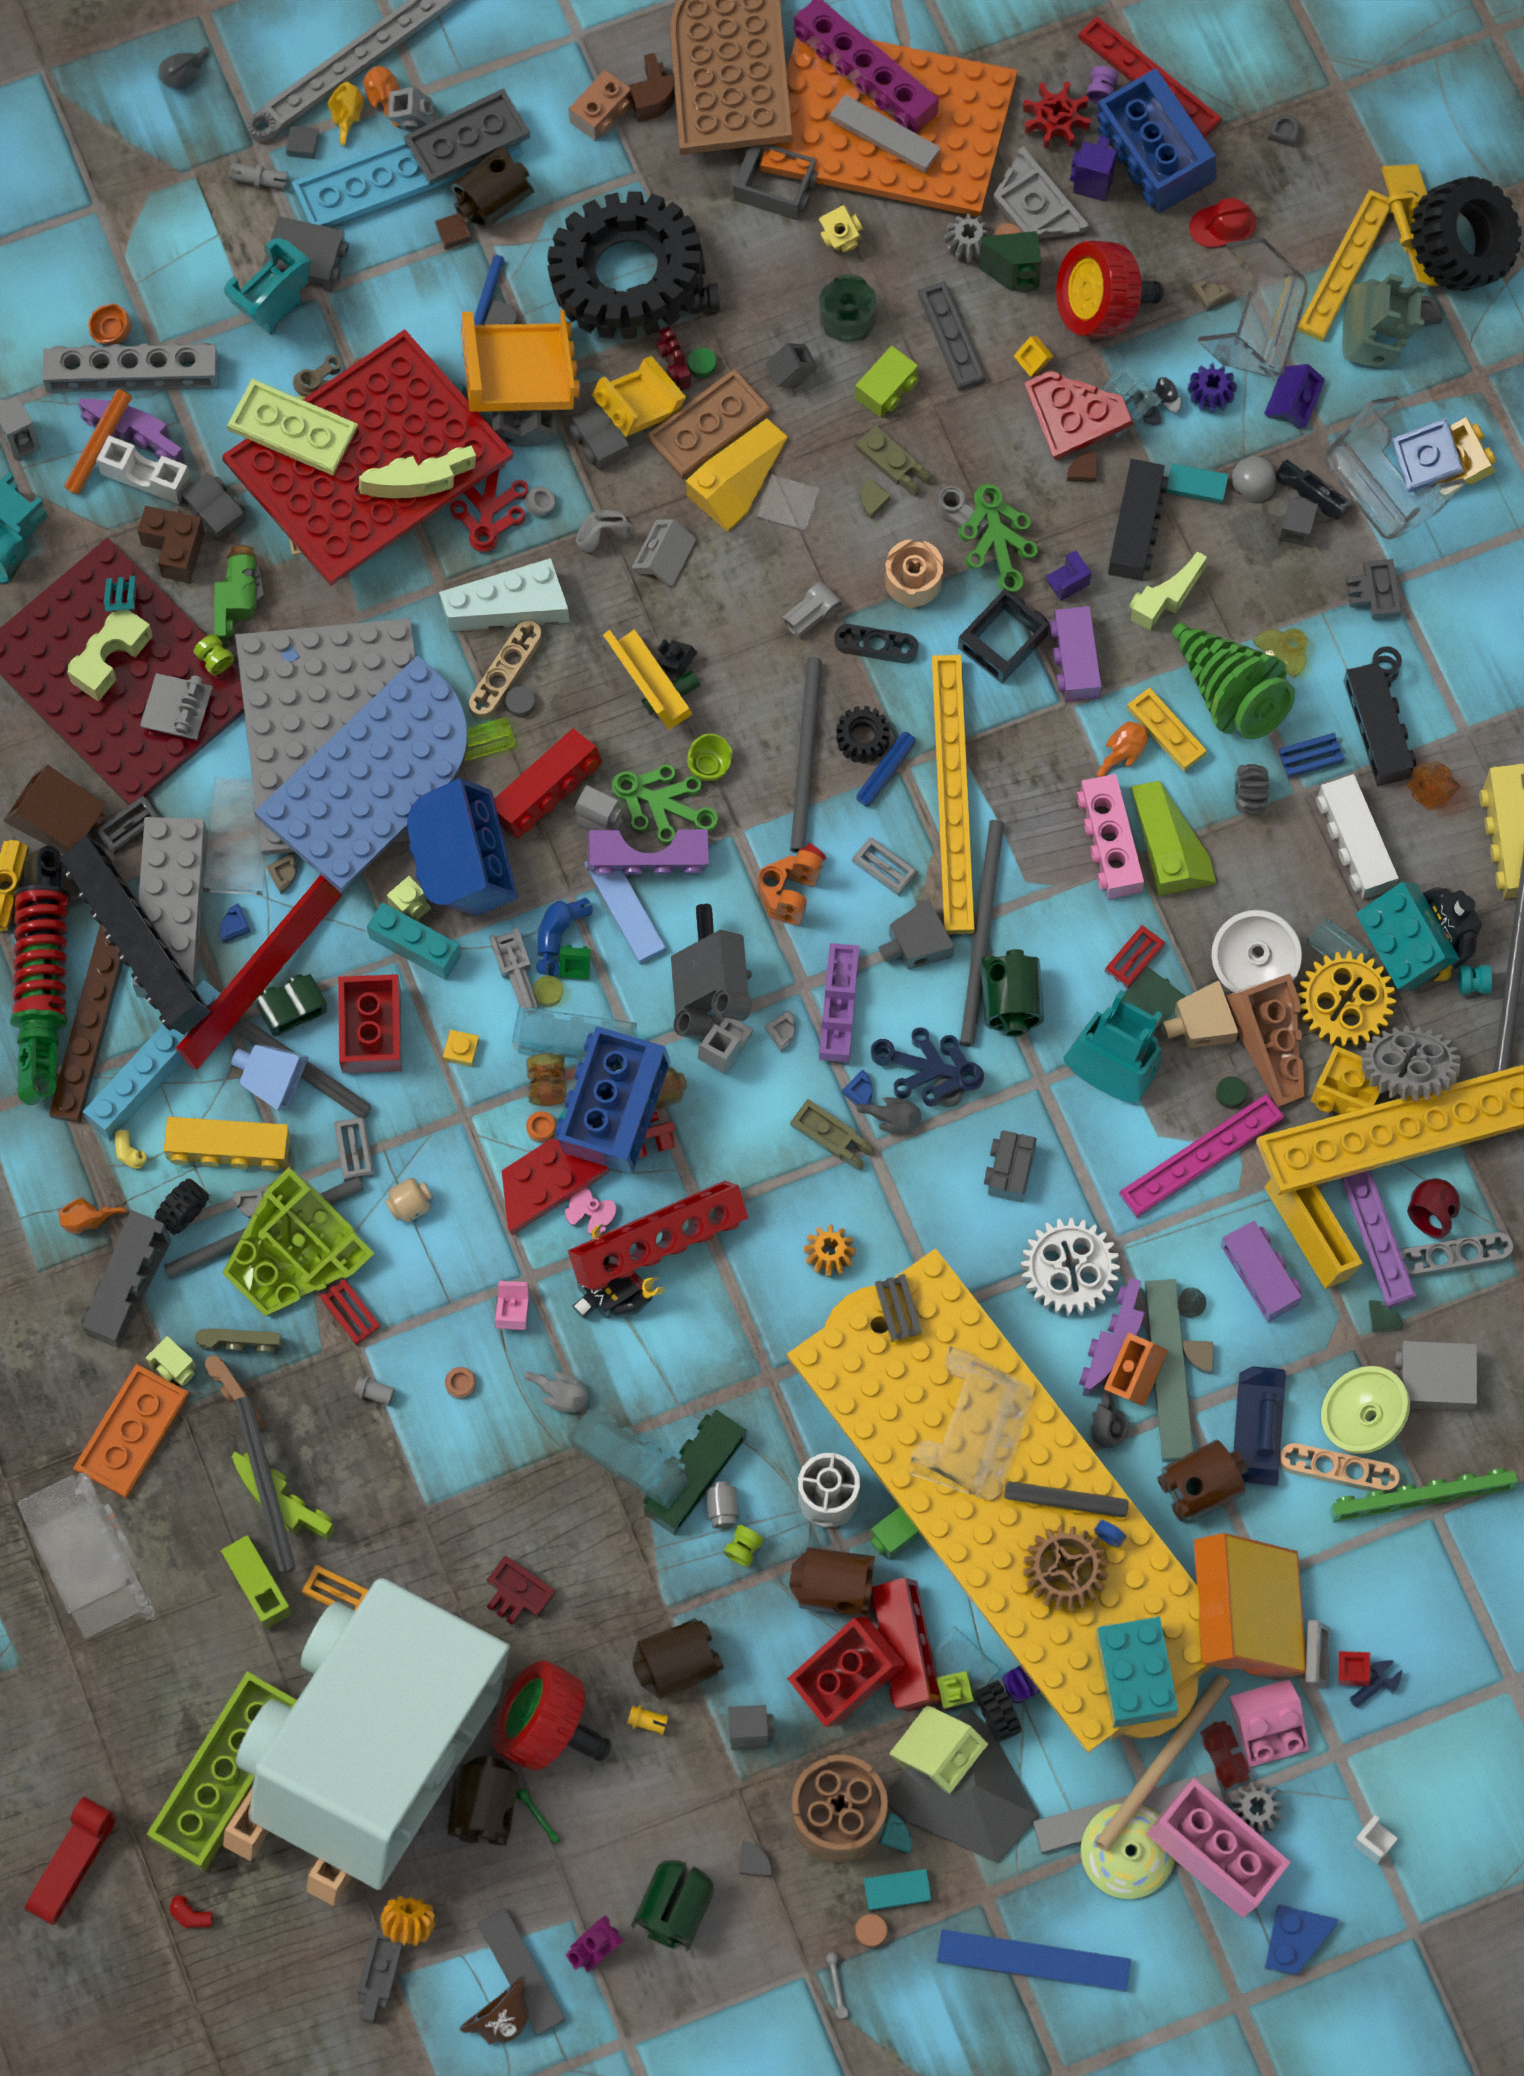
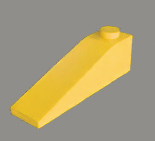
[686,418,788,532]

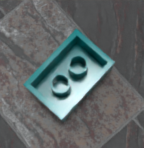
[1355,881,1459,991]
[1095,1617,1178,1728]

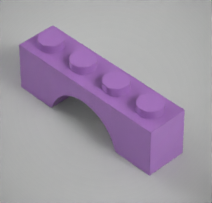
[586,829,709,875]

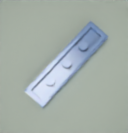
[584,861,666,964]

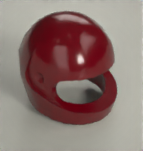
[1407,1178,1461,1239]

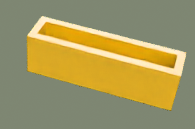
[164,1116,291,1171]
[1264,1179,1363,1289]

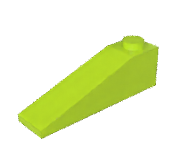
[1130,780,1216,896]

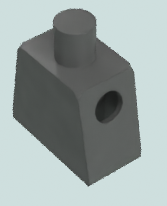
[878,899,954,969]

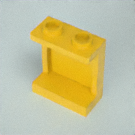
[592,356,686,437]

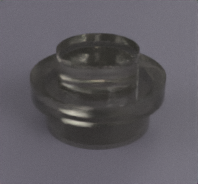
[1178,1287,1206,1318]

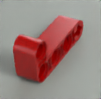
[25,1796,116,1925]

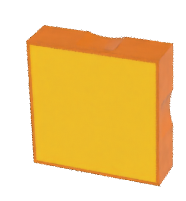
[1194,1533,1306,1680]

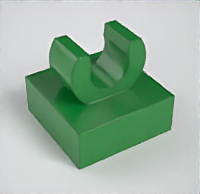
[559,945,591,980]

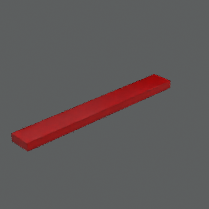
[176,875,342,1070]

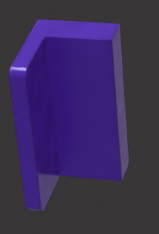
[1264,364,1325,429]

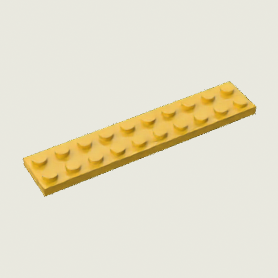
[1256,1065,1524,1195]

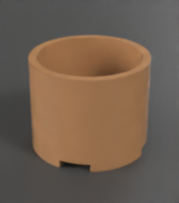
[792,1755,888,1863]

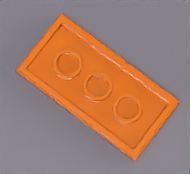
[73,1364,190,1499]

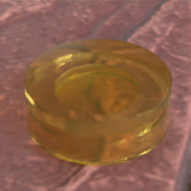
[533,976,563,1007]

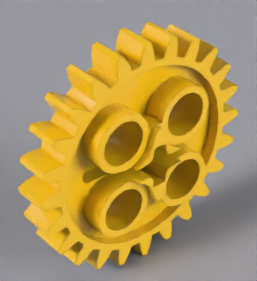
[1298,951,1396,1048]

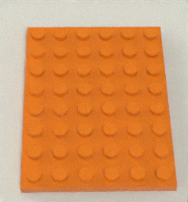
[760,32,1018,217]

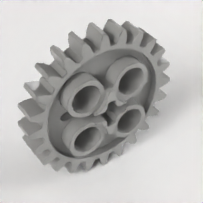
[1362,1026,1460,1101]

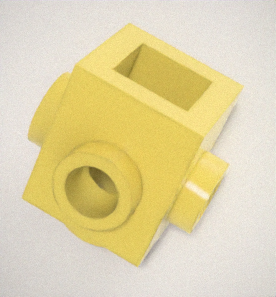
[819,205,863,253]

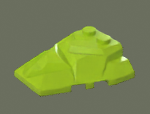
[222,1167,375,1316]

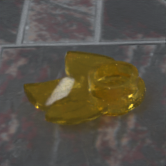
[1253,628,1308,678]

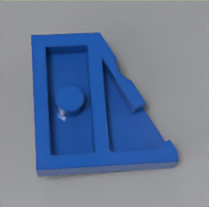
[1264,1905,1338,1976]

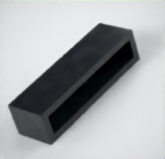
[1108,459,1169,581]

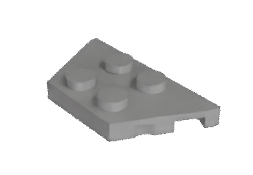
[993,147,1089,239]

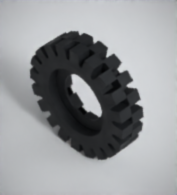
[547,191,705,339]

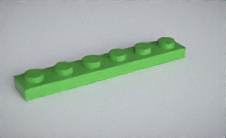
[1330,1468,1518,1522]

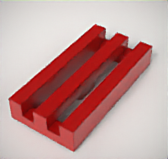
[1105,925,1165,989]
[320,1279,381,1345]

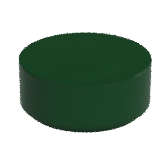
[1216,1076,1247,1108]

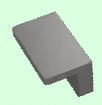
[632,519,696,586]

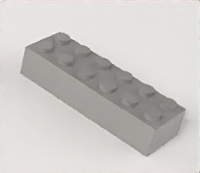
[132,817,208,997]

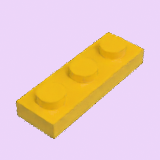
[1126,687,1207,772]

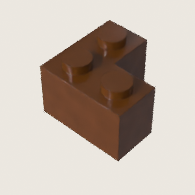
[138,505,205,584]

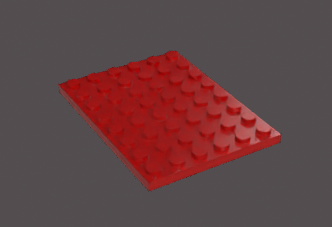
[222,329,514,586]

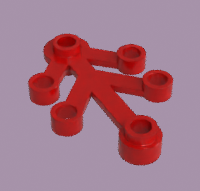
[450,463,529,552]

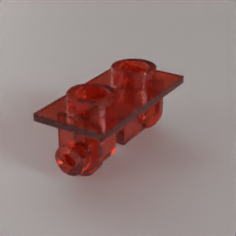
[1200,1721,1251,1790]

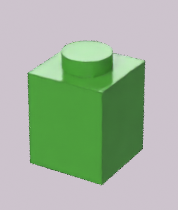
[870,1507,919,1560]

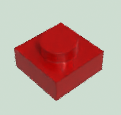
[1338,1651,1370,1686]

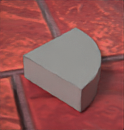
[765,1010,795,1053]
[233,1190,264,1219]

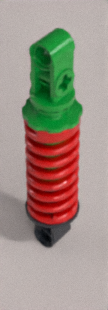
[10,845,71,1105]

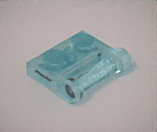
[1100,365,1161,442]

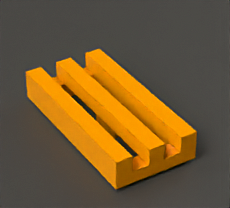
[302,1565,369,1611]

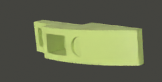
[359,446,476,498]

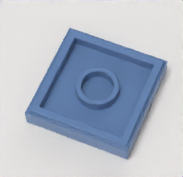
[1392,418,1464,493]

